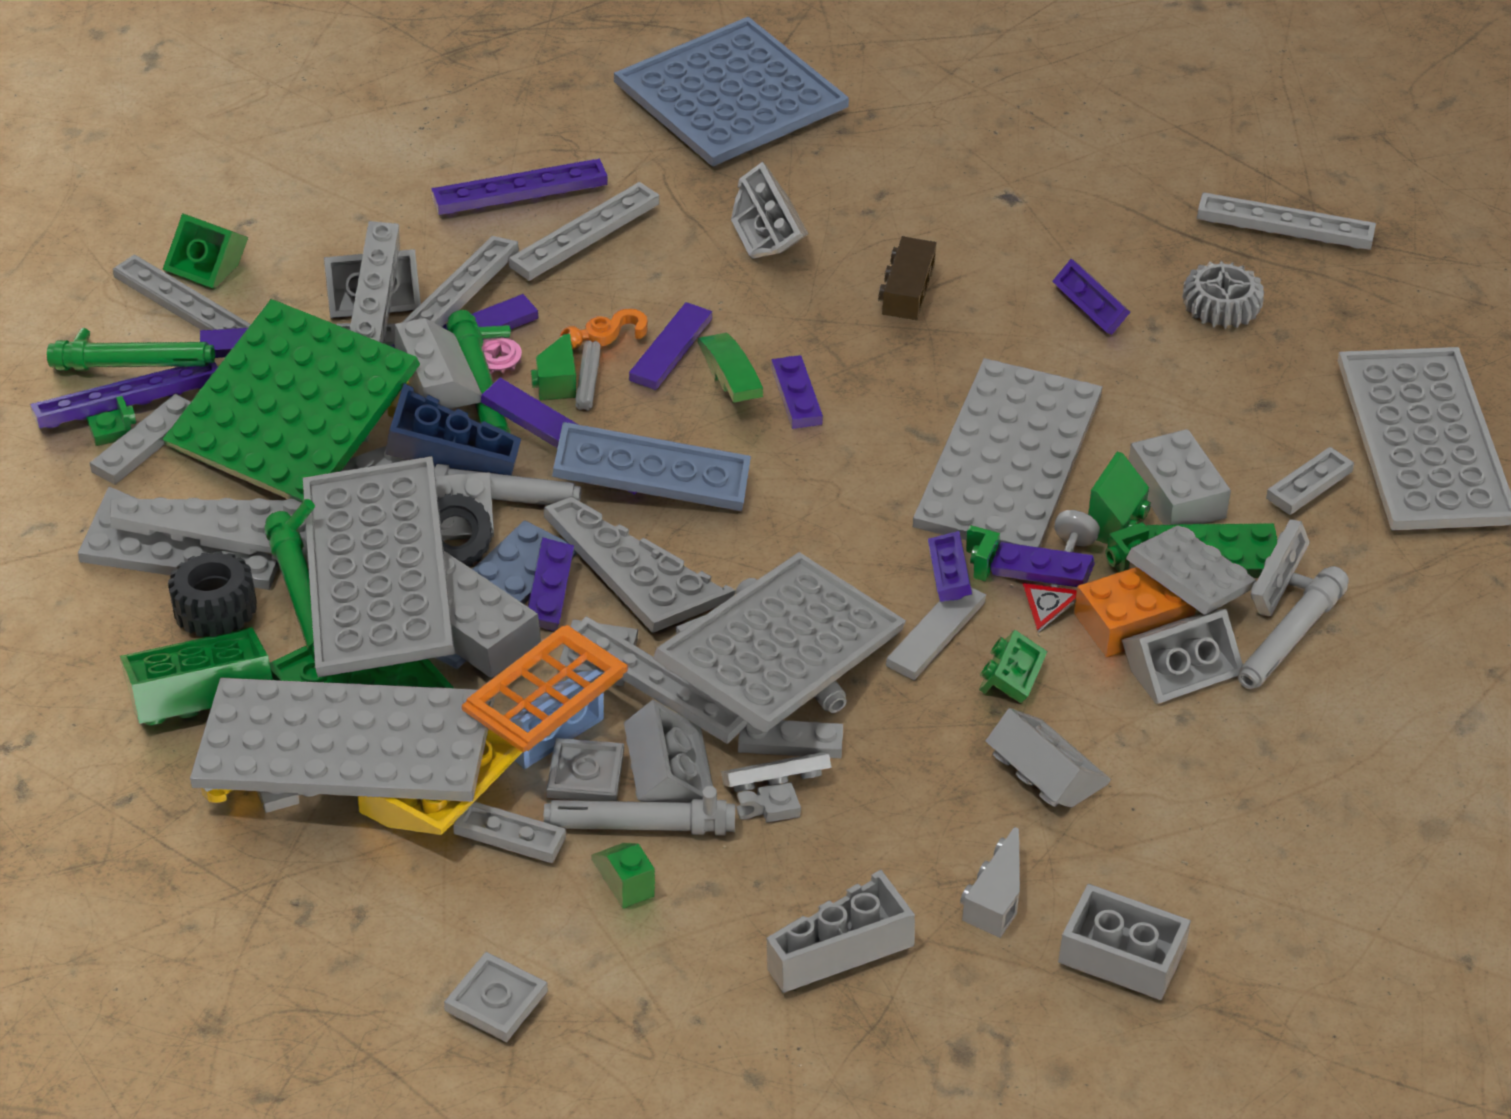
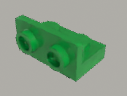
[979,630,1048,703]

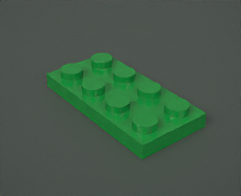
[1146,523,1278,578]

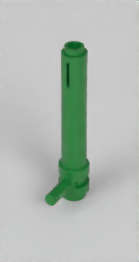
[447,310,511,433]
[47,328,216,371]
[264,499,315,658]

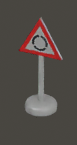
[1023,510,1100,633]

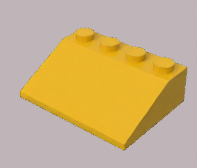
[358,729,523,835]

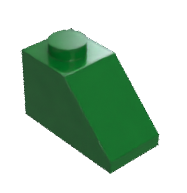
[531,334,576,400]
[591,843,655,909]

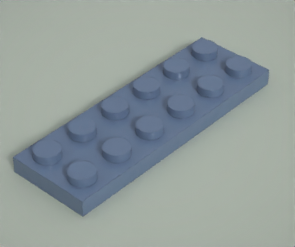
[552,422,751,511]
[435,520,577,669]

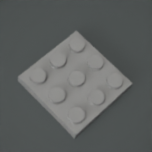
[1126,525,1256,615]

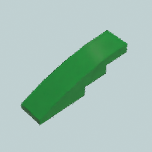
[698,333,763,403]

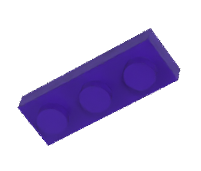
[1052,259,1131,335]
[771,355,823,429]
[928,531,972,602]
[528,537,574,631]
[990,542,1095,587]

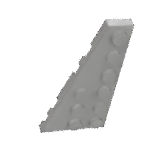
[78,487,279,590]
[110,497,309,566]
[544,497,735,633]

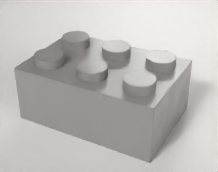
[1129,429,1231,525]
[1058,884,1191,1000]

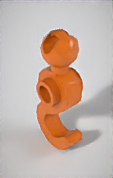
[559,309,648,350]

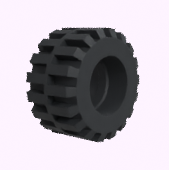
[168,552,257,637]

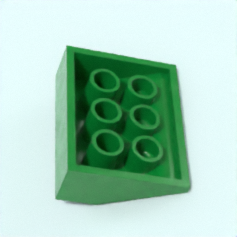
[120,627,273,725]

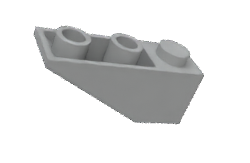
[960,827,1020,938]

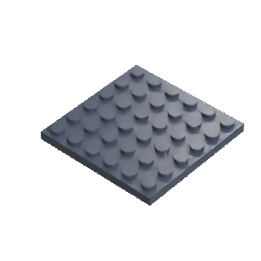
[614,17,849,166]

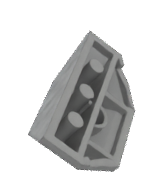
[731,162,808,259]

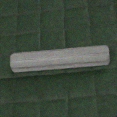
[575,341,600,410]

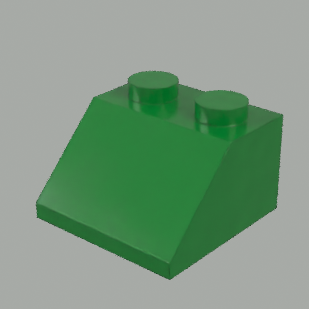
[163,213,249,289]
[1088,451,1151,545]

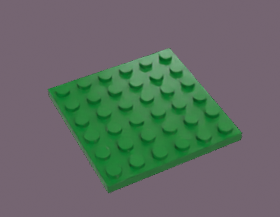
[162,299,420,502]

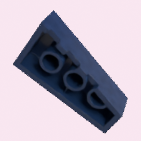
[385,383,521,475]

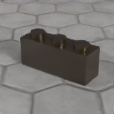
[878,236,937,321]

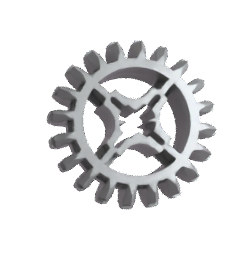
[1182,261,1264,329]

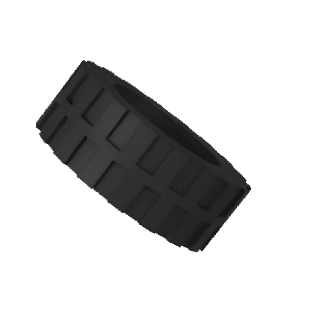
[438,493,492,567]

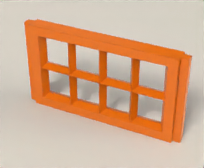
[462,625,628,753]

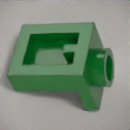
[87,396,136,446]
[1105,522,1149,572]
[966,525,1000,582]

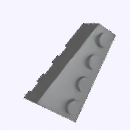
[766,870,915,993]

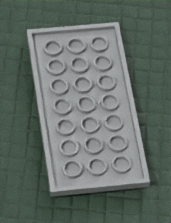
[1337,347,1511,530]
[912,358,1103,548]
[303,456,455,677]
[653,552,906,733]
[190,678,495,802]

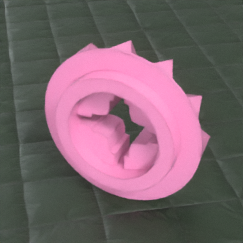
[482,338,522,374]

